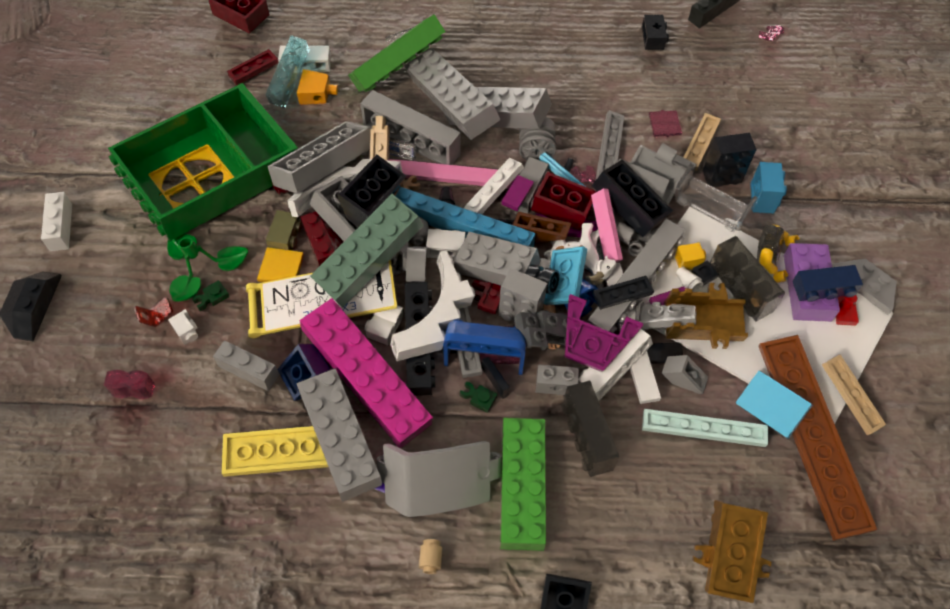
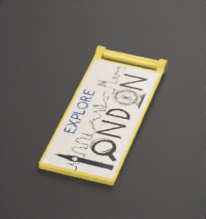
[246,259,398,338]

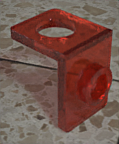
[134,297,173,327]

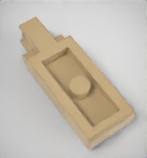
[370,116,389,160]

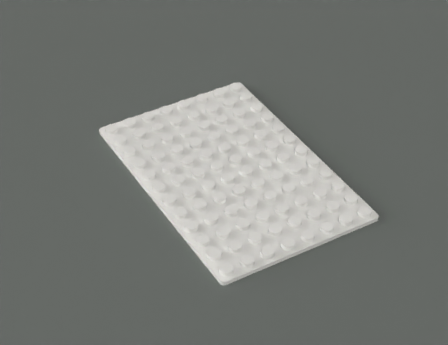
[634,206,893,424]

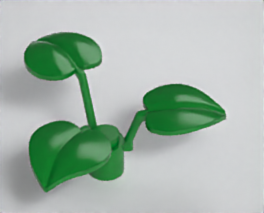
[167,234,248,302]

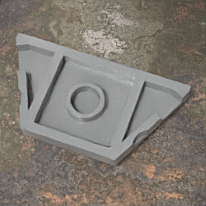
[832,259,897,315]

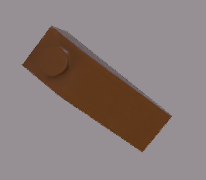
[513,212,571,243]

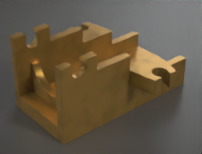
[665,283,748,349]
[692,500,772,603]

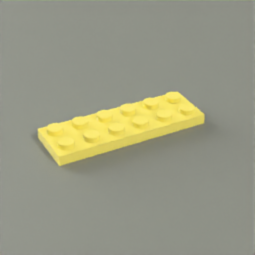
[222,426,328,477]

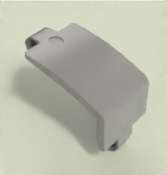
[612,143,688,245]
[377,441,502,517]

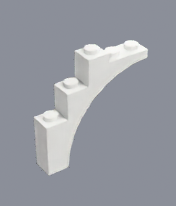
[287,159,403,217]
[390,250,475,361]

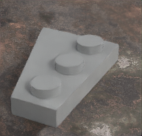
[635,300,697,330]

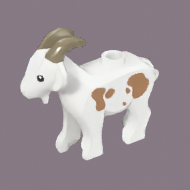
[544,223,617,286]

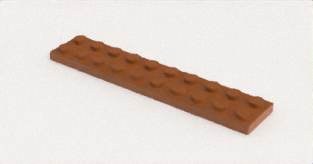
[758,335,878,541]

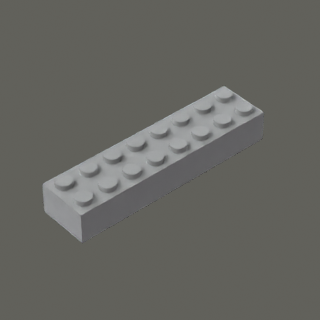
[405,48,500,140]

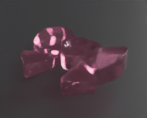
[759,26,784,41]
[571,165,596,183]

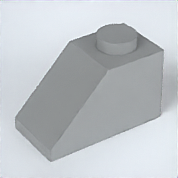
[662,355,708,394]

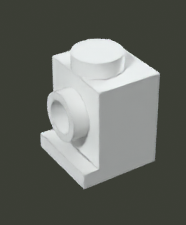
[168,309,198,345]

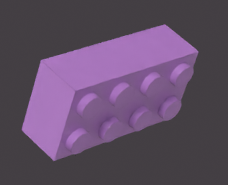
[783,243,840,322]

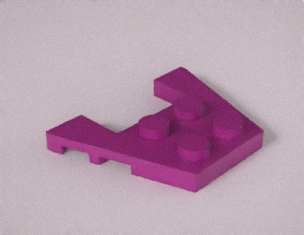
[565,294,644,372]

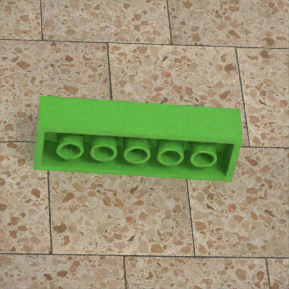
[348,14,446,92]
[500,418,546,551]

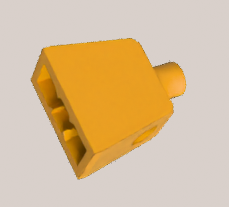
[297,69,338,105]

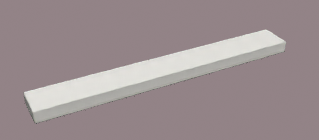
[605,263,661,404]

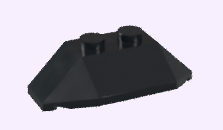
[0,271,62,342]

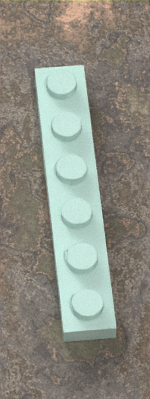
[642,409,768,447]

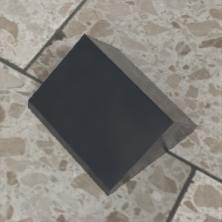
[540,573,592,609]

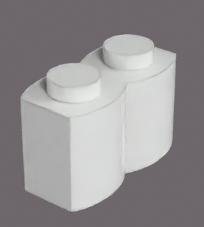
[364,305,404,345]

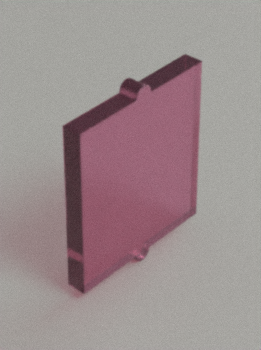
[649,110,682,137]

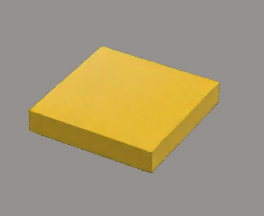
[257,247,304,283]

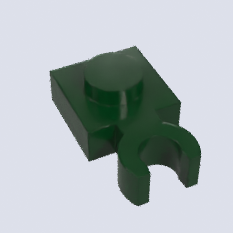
[192,280,230,311]
[460,382,497,413]

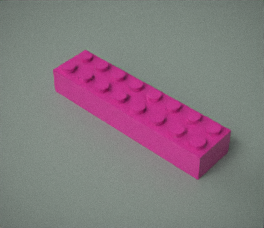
[299,298,433,448]

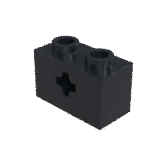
[642,15,669,50]

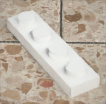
[464,158,524,215]

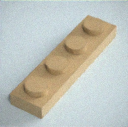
[683,113,721,171]
[822,354,886,435]

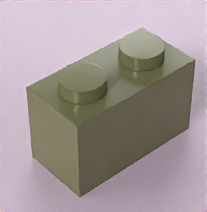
[266,210,302,250]

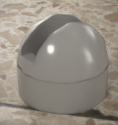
[628,240,643,256]

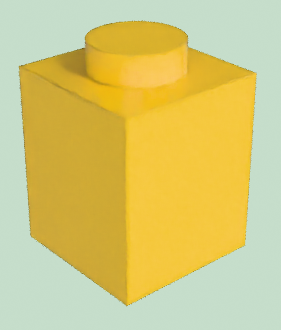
[674,242,706,270]

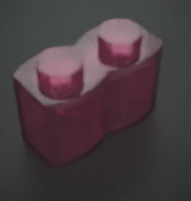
[104,370,155,399]

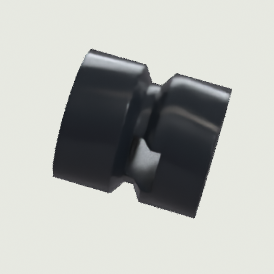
[525,264,560,295]

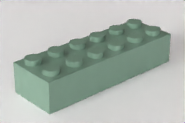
[310,194,424,308]

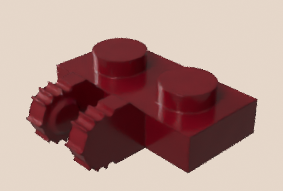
[472,280,501,315]

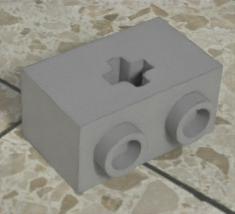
[535,364,578,396]

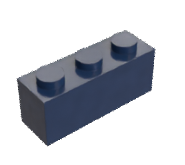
[792,265,863,302]

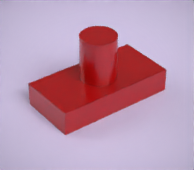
[835,295,859,326]

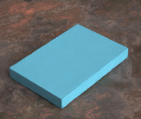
[544,246,588,305]
[736,371,813,439]

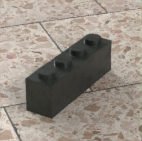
[688,0,740,29]

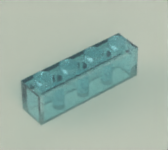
[265,35,310,108]

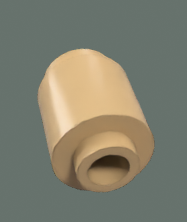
[419,539,442,574]

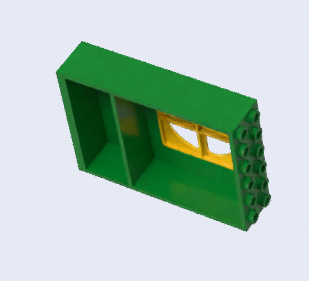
[108,83,298,241]

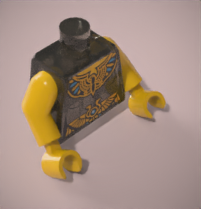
[756,225,799,283]

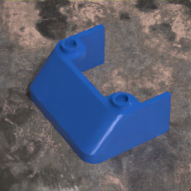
[443,319,526,375]

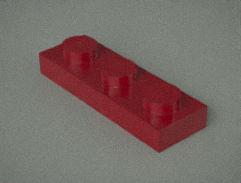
[227,49,279,85]

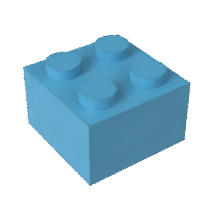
[750,162,787,214]

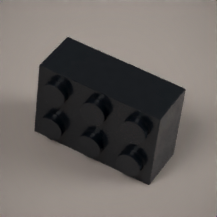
[702,133,757,187]

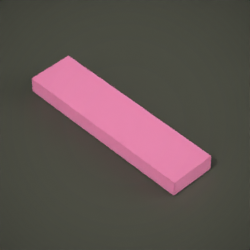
[591,188,623,263]

